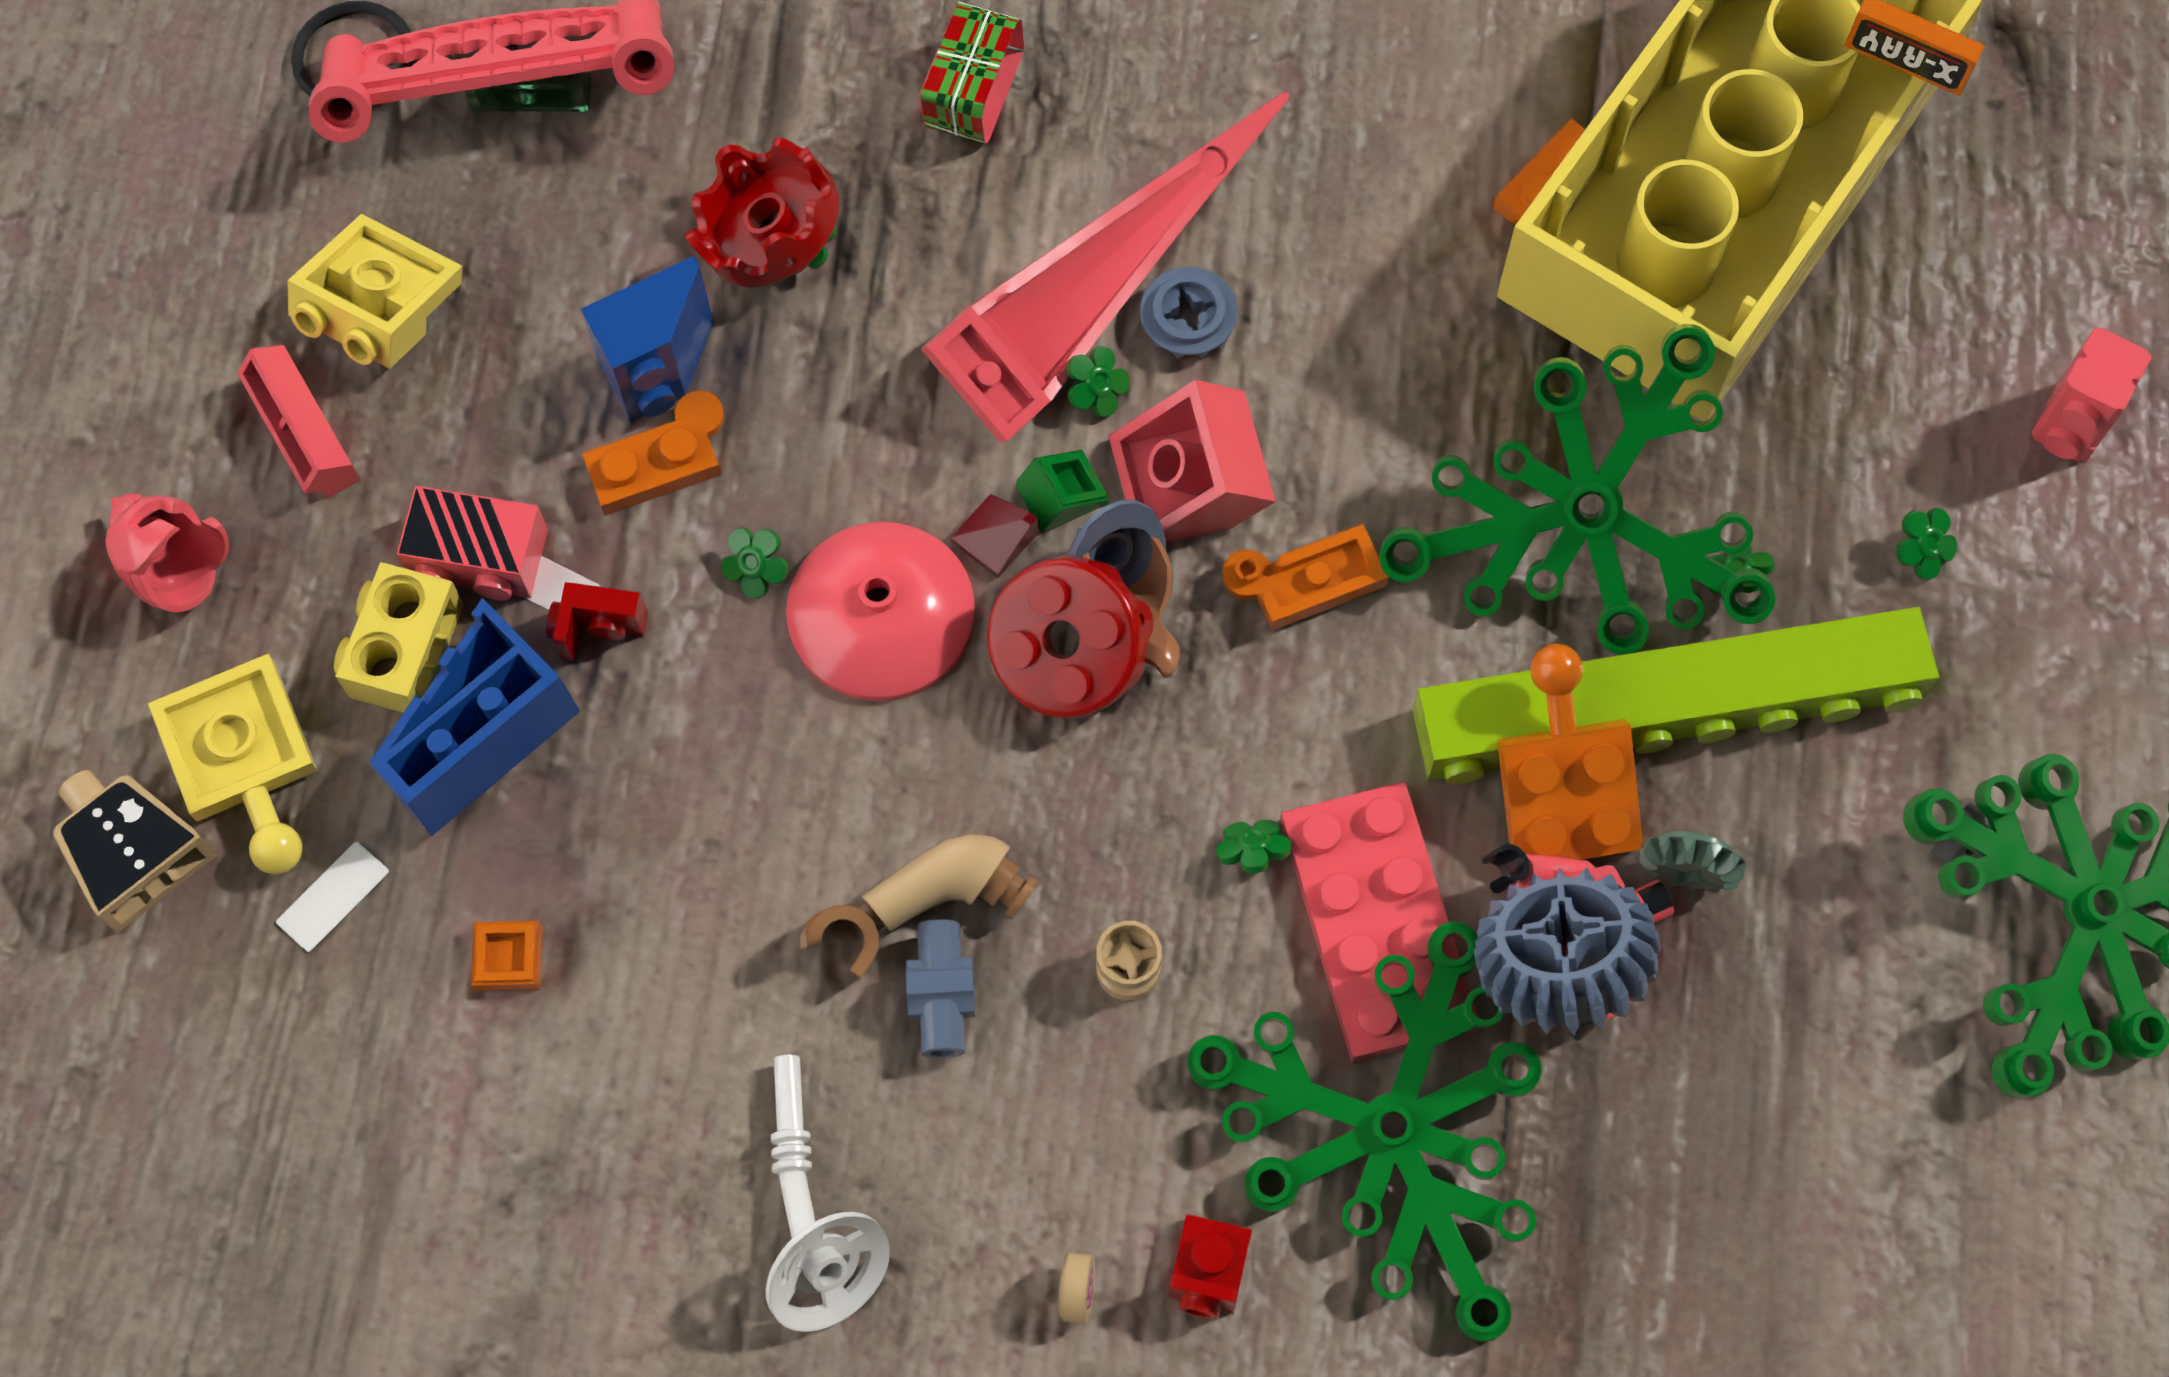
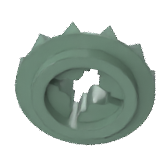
[1638,831,1746,893]

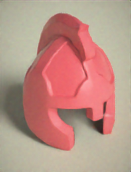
[106,493,229,613]

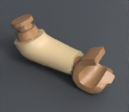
[800,833,1039,979]

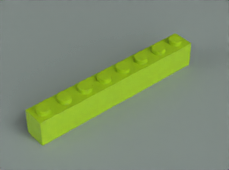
[1412,606,1940,785]

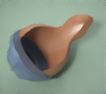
[1067,500,1180,678]

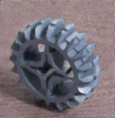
[1474,867,1661,1036]

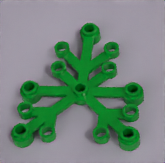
[1379,324,1776,655]
[1903,754,2169,1098]
[1187,922,1542,1342]

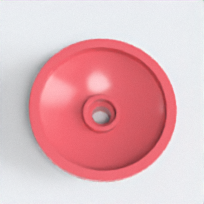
[786,522,975,701]

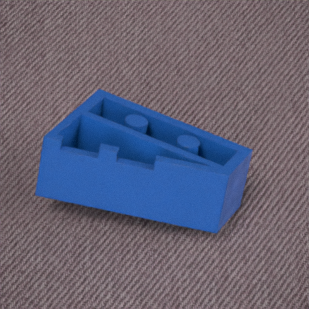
[369,598,580,837]

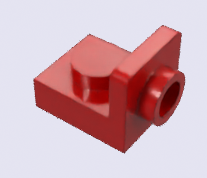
[546,582,648,661]
[1168,1214,1252,1319]

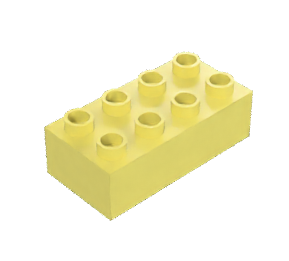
[1496,0,1984,421]

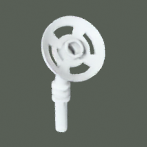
[766,1055,890,1332]

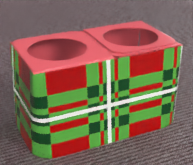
[919,2,1025,143]

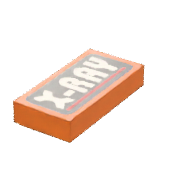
[1844,0,1985,96]

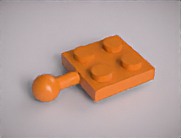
[1497,643,1643,860]

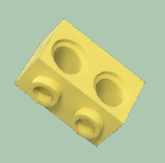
[334,562,464,713]

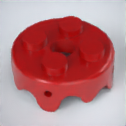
[684,137,839,288]
[987,555,1154,719]

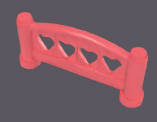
[308,0,674,143]

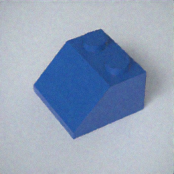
[581,256,714,423]

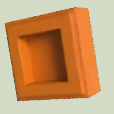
[471,920,543,991]

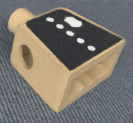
[53,770,217,934]

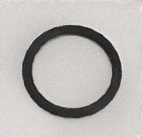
[291,1,415,107]

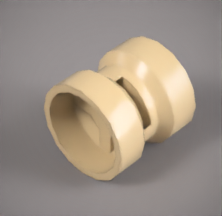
[1096,921,1162,1001]

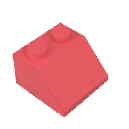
[1109,380,1276,543]

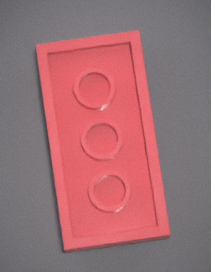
[1280,782,1479,1064]

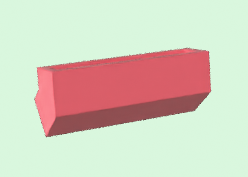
[237,345,361,499]

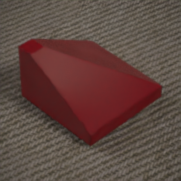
[950,494,1038,578]

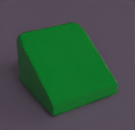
[1016,449,1110,532]

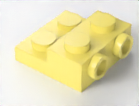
[287,214,462,369]

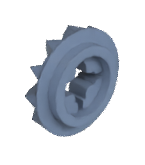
[1140,267,1237,360]

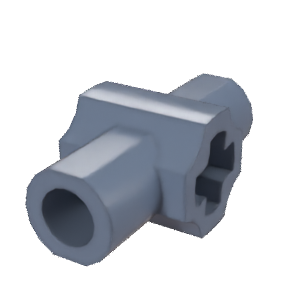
[906,919,975,1058]

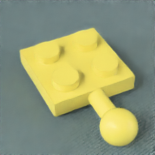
[148,653,318,874]

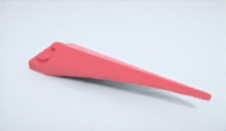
[921,92,1290,443]

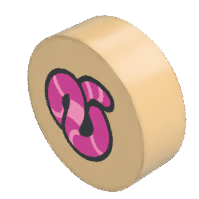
[1059,1252,1095,1324]

